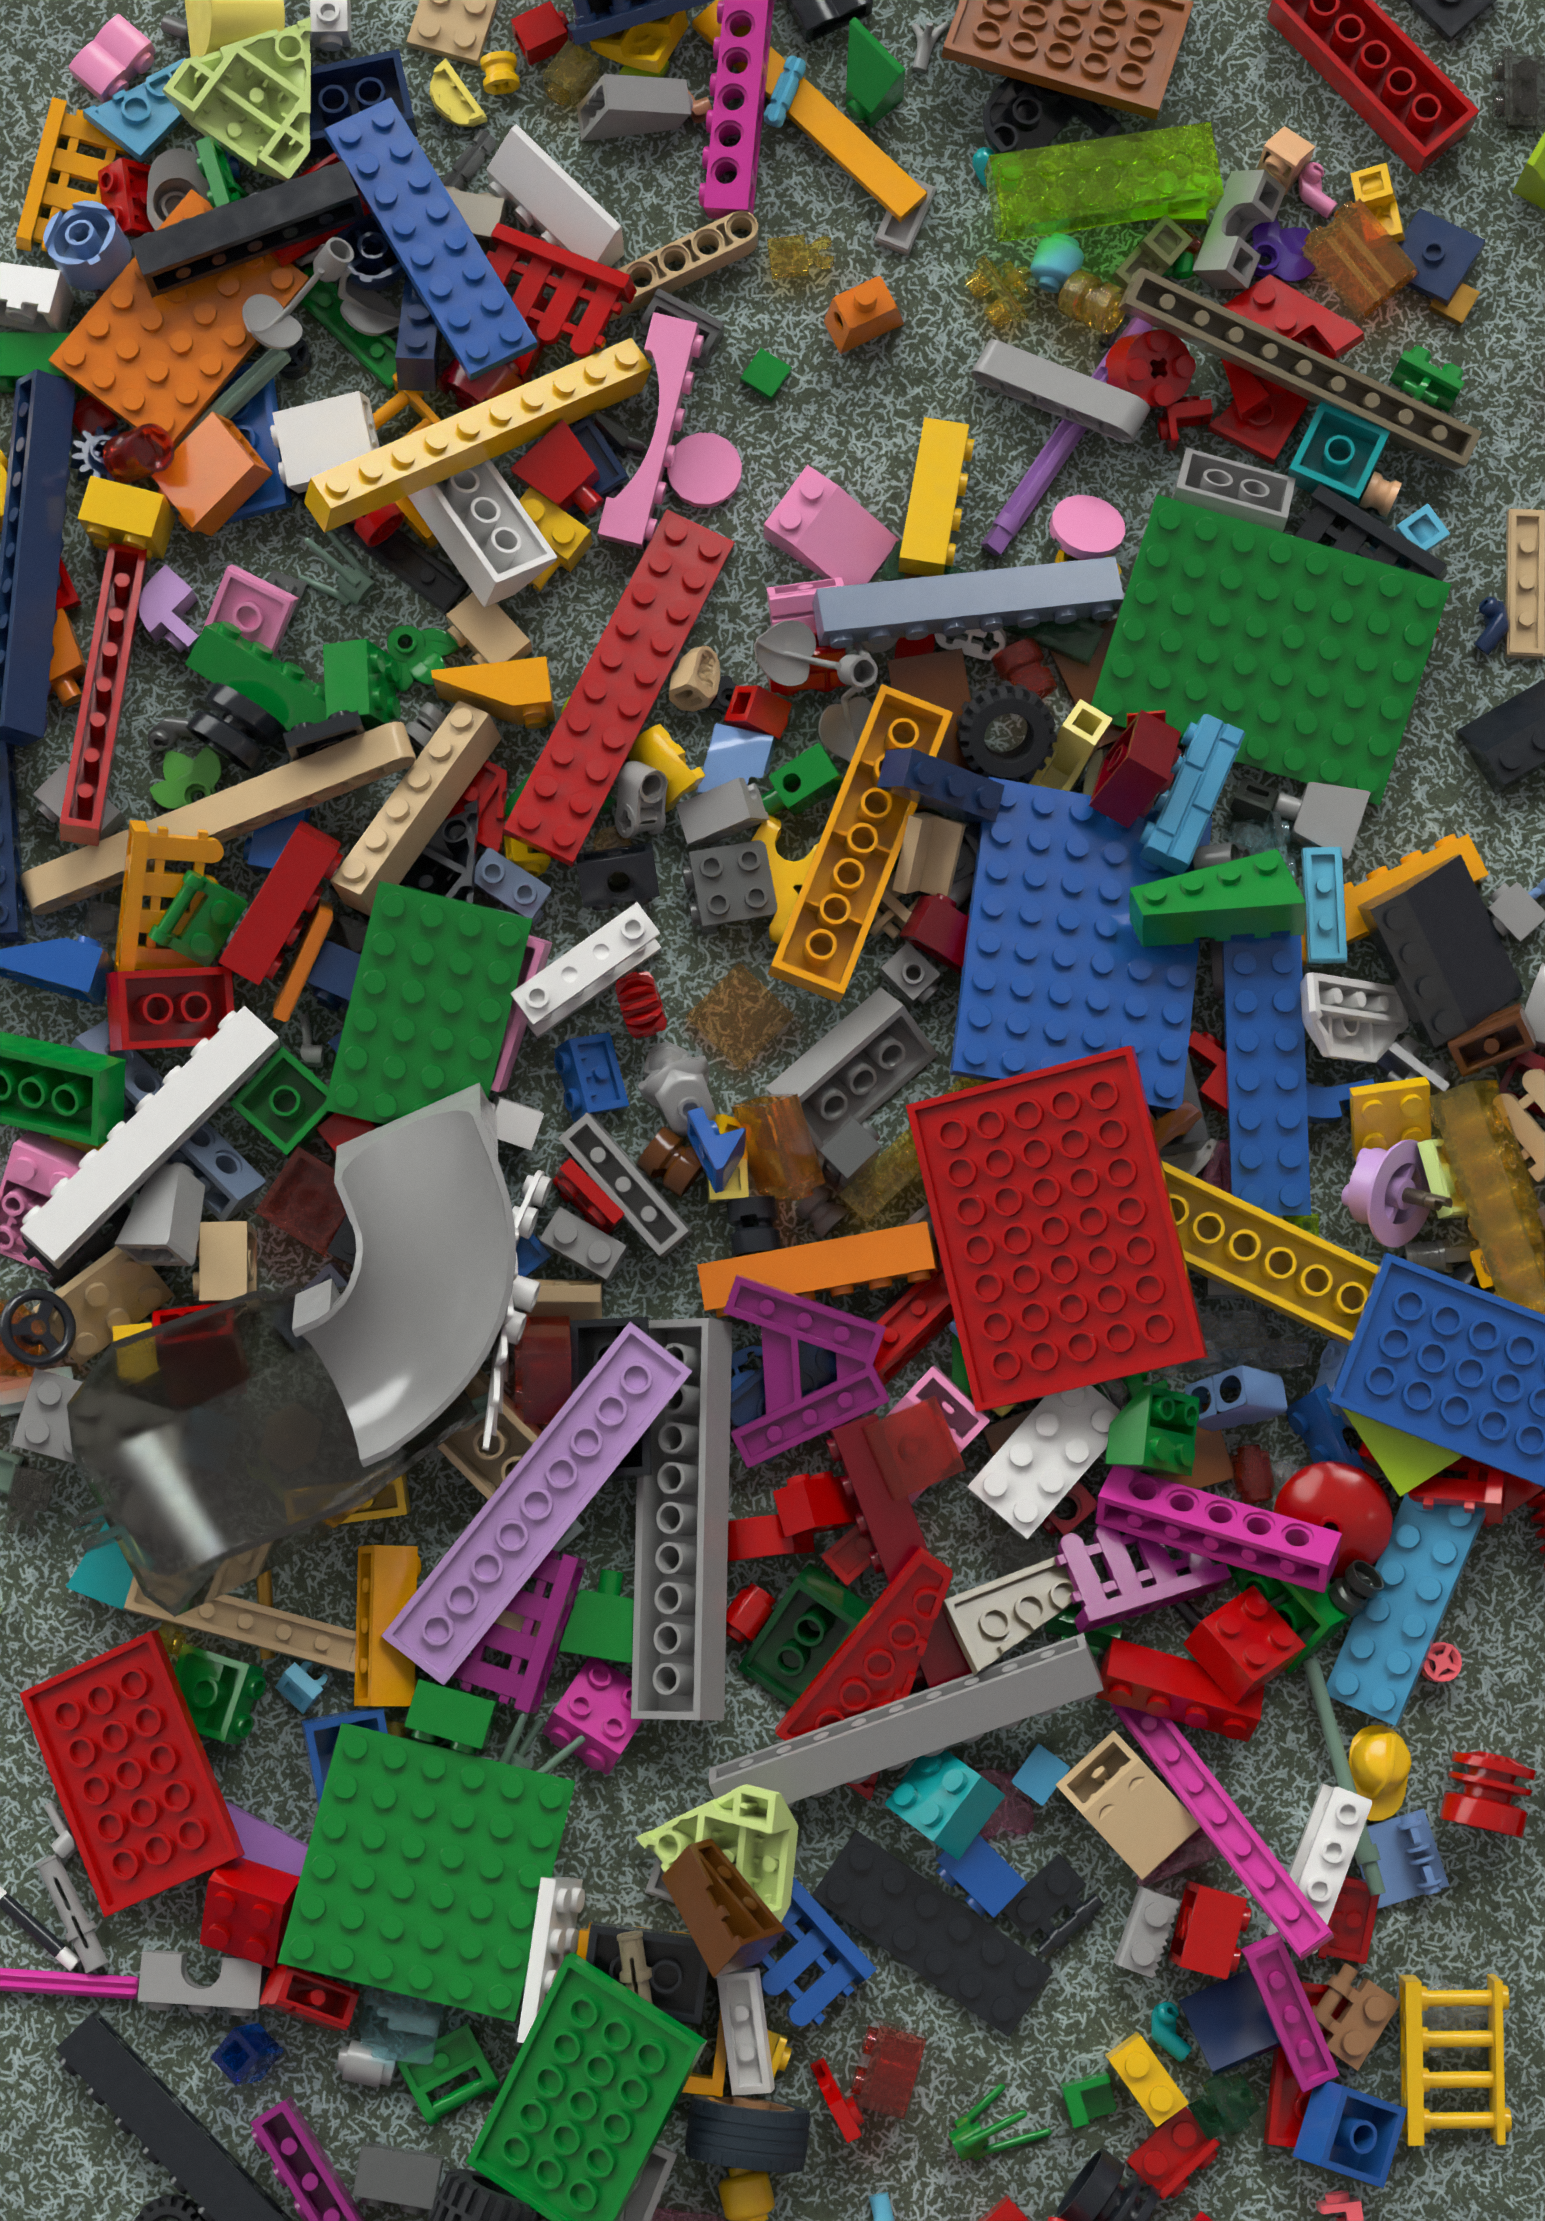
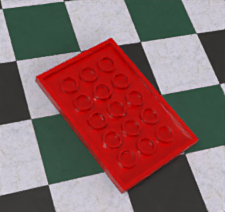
[19,1630,245,1917]

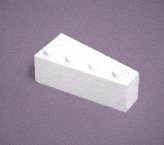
[0,262,74,333]

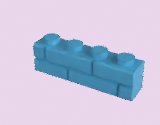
[1138,714,1246,875]

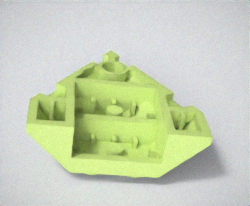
[162,17,311,181]
[635,1784,798,1923]

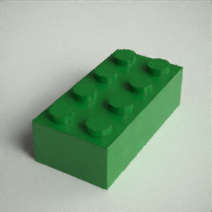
[0,1031,126,1146]

